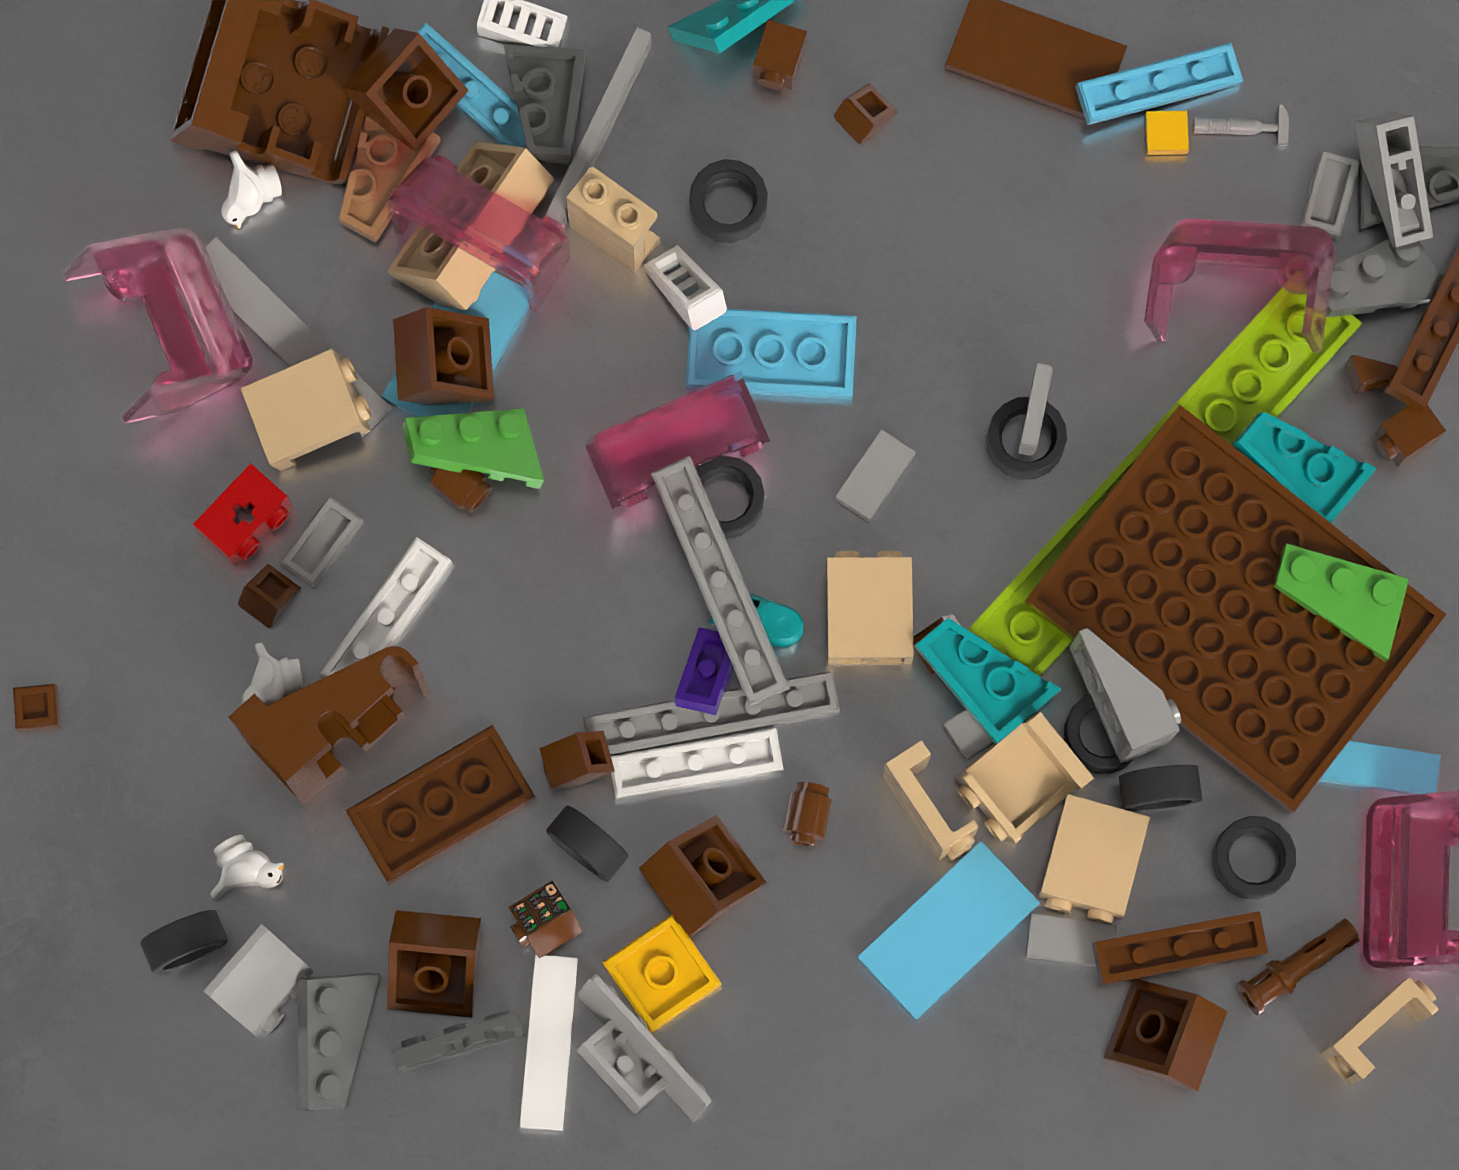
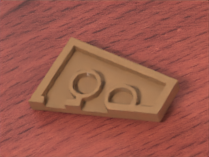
[339,116,441,243]

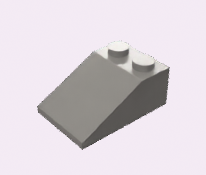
[1069,628,1181,763]
[203,924,314,1037]

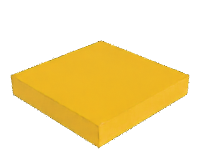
[602,914,722,1034]

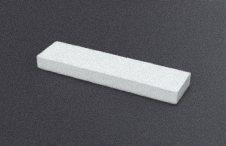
[319,537,452,678]
[611,728,783,800]
[520,955,578,1131]

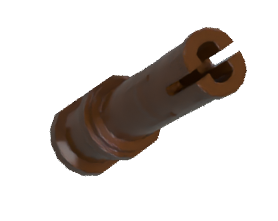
[1236,918,1360,1016]

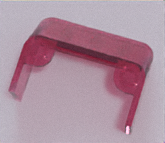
[387,155,571,313]
[1144,219,1335,353]
[62,227,252,423]
[585,371,770,509]
[1363,790,1459,974]

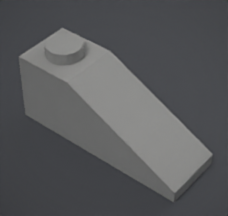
[1354,111,1433,247]

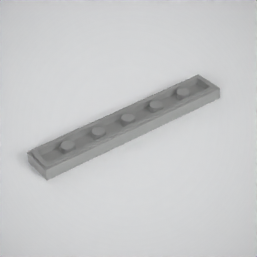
[532,27,651,261]
[186,237,392,438]
[651,456,790,706]
[582,671,840,756]

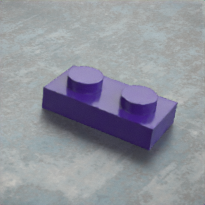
[675,627,733,715]

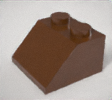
[342,28,469,150]
[393,307,494,405]
[639,815,767,937]
[387,910,481,1017]
[1104,979,1228,1092]

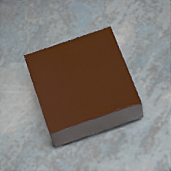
[13,684,60,732]

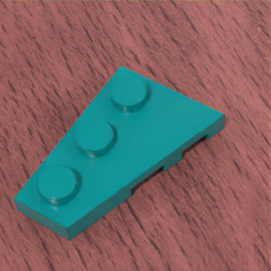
[667,0,796,53]
[1232,412,1377,523]
[914,618,1062,744]

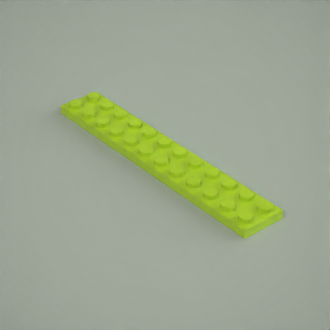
[968,269,1362,677]

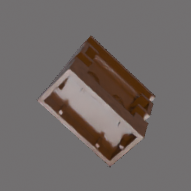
[170,0,390,184]
[228,646,430,806]

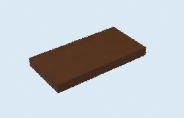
[945,0,1127,124]
[345,725,536,885]

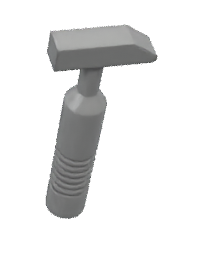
[1193,104,1289,145]

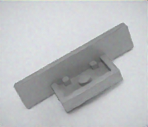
[577,974,712,1120]

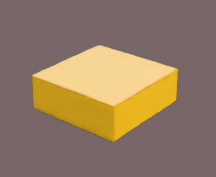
[1145,111,1189,155]

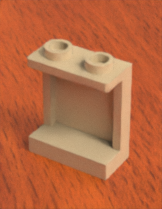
[566,167,660,274]
[240,349,372,471]
[826,551,914,665]
[955,712,1094,844]
[882,740,979,861]
[1038,794,1150,924]
[1320,977,1439,1086]

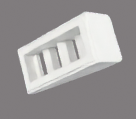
[477,0,568,48]
[644,245,727,330]

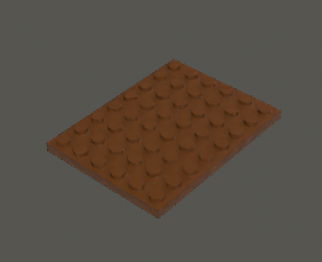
[1024,405,1447,813]

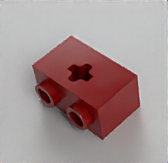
[193,463,292,566]

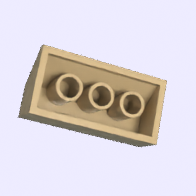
[387,141,555,311]

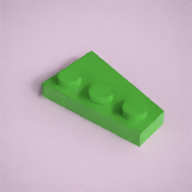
[401,408,544,489]
[1273,544,1409,662]

